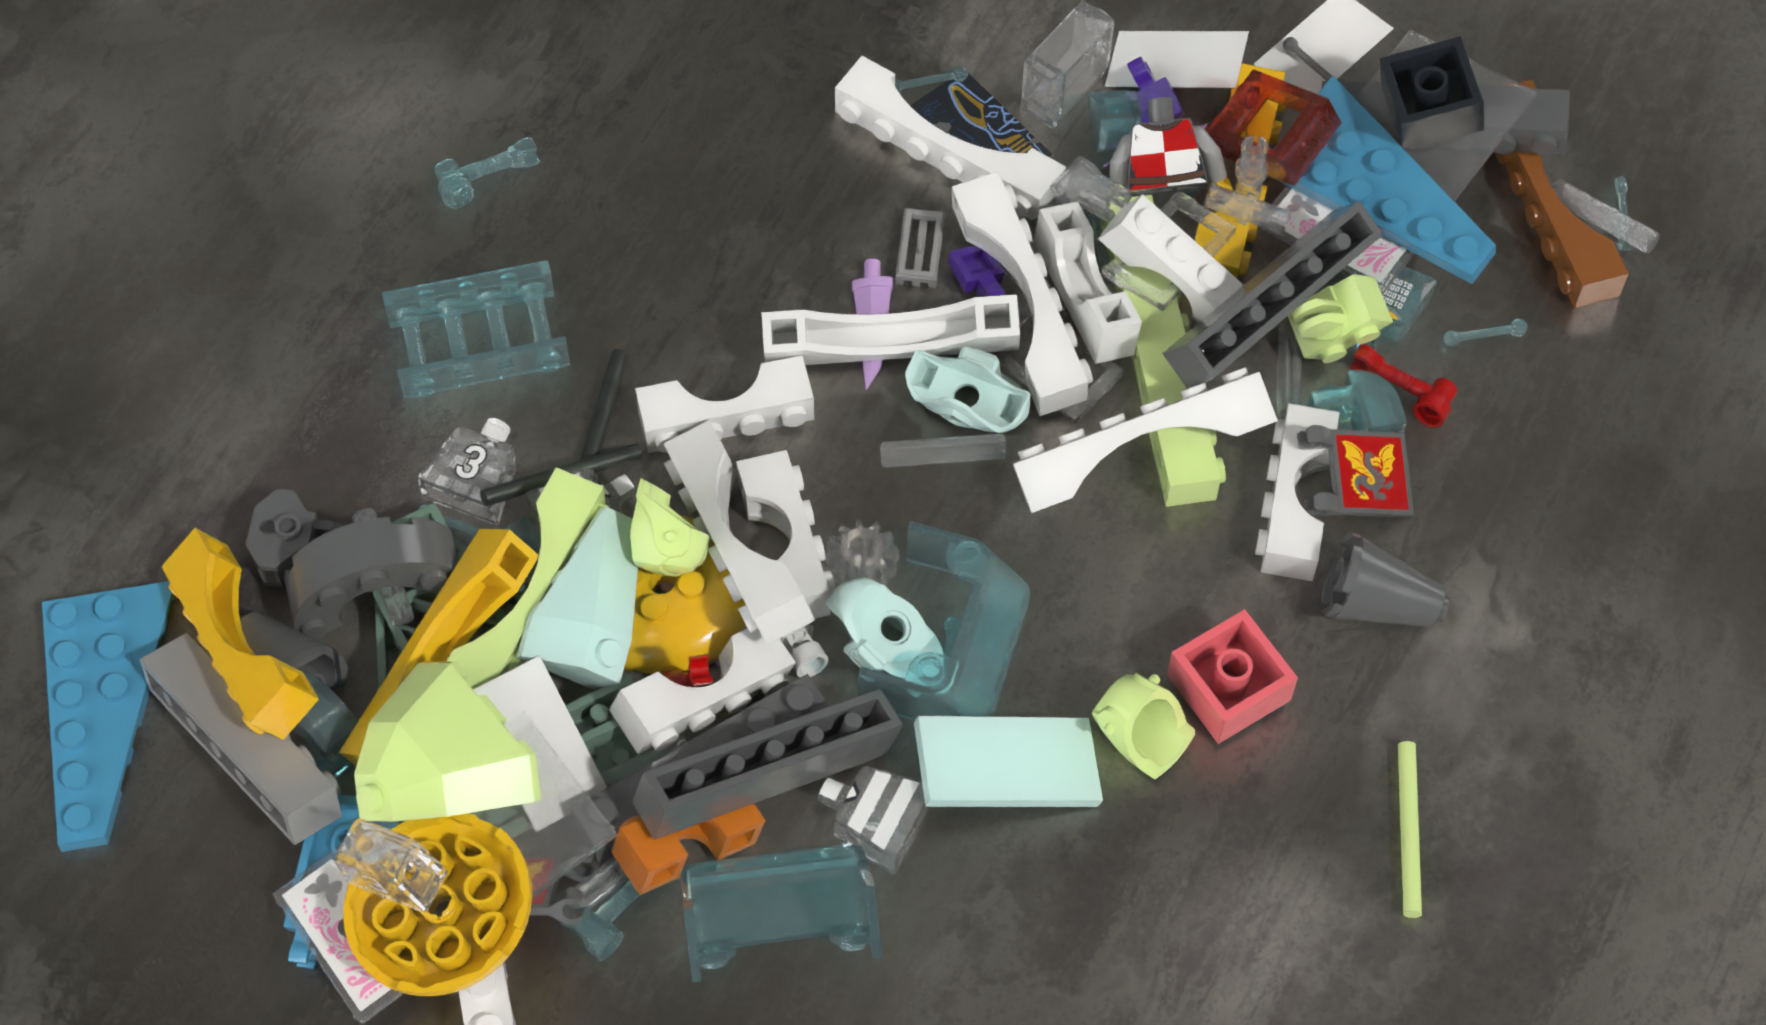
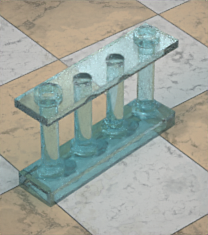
[382,260,570,398]

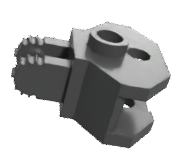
[245,489,346,588]

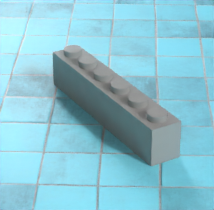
[140,633,342,845]

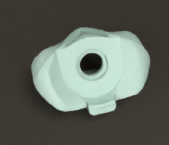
[905,346,1031,433]
[826,577,944,693]

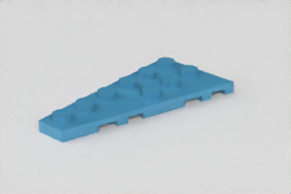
[1262,75,1496,284]
[42,581,176,852]

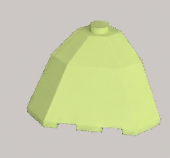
[354,661,541,822]

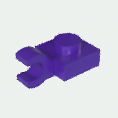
[1127,56,1185,123]
[948,245,1005,297]

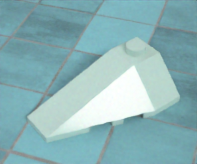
[516,506,638,689]

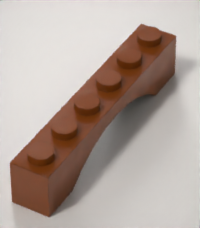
[1495,79,1629,308]

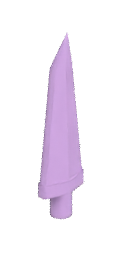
[852,259,893,390]

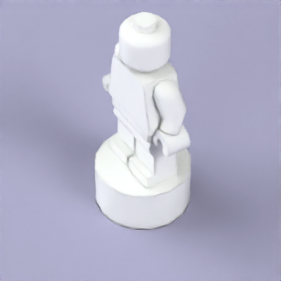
[780,624,828,677]

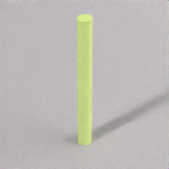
[1398,741,1422,918]

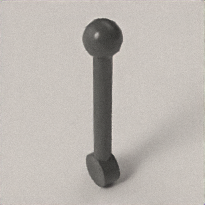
[1283,37,1346,82]

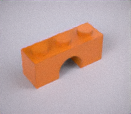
[611,804,766,896]

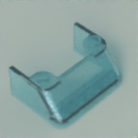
[858,521,1030,721]
[680,844,882,982]

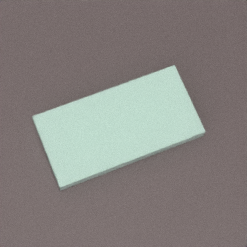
[914,716,1103,807]

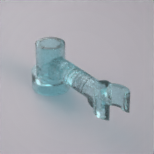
[434,137,540,208]
[568,880,639,962]

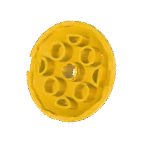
[624,515,746,674]
[343,813,532,996]

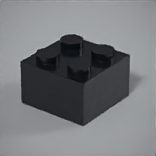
[1379,36,1484,151]

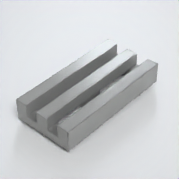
[895,208,945,288]

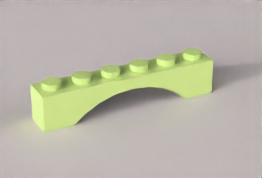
[446,467,609,689]

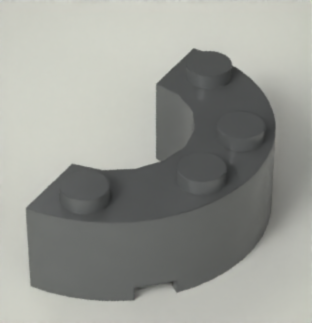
[284,517,459,640]

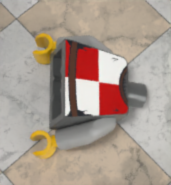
[1107,97,1234,203]

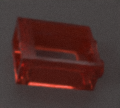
[1206,69,1342,186]

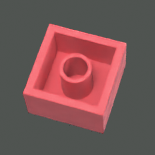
[1167,609,1298,744]

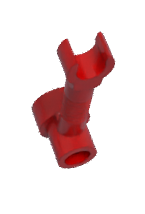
[1349,344,1458,428]
[661,654,713,687]

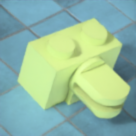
[1288,274,1393,363]

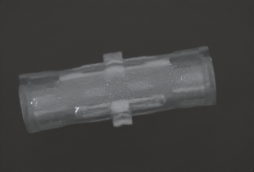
[1235,136,1268,203]
[1203,182,1291,235]

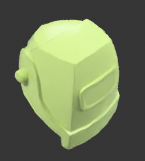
[630,478,710,576]
[1092,672,1195,779]

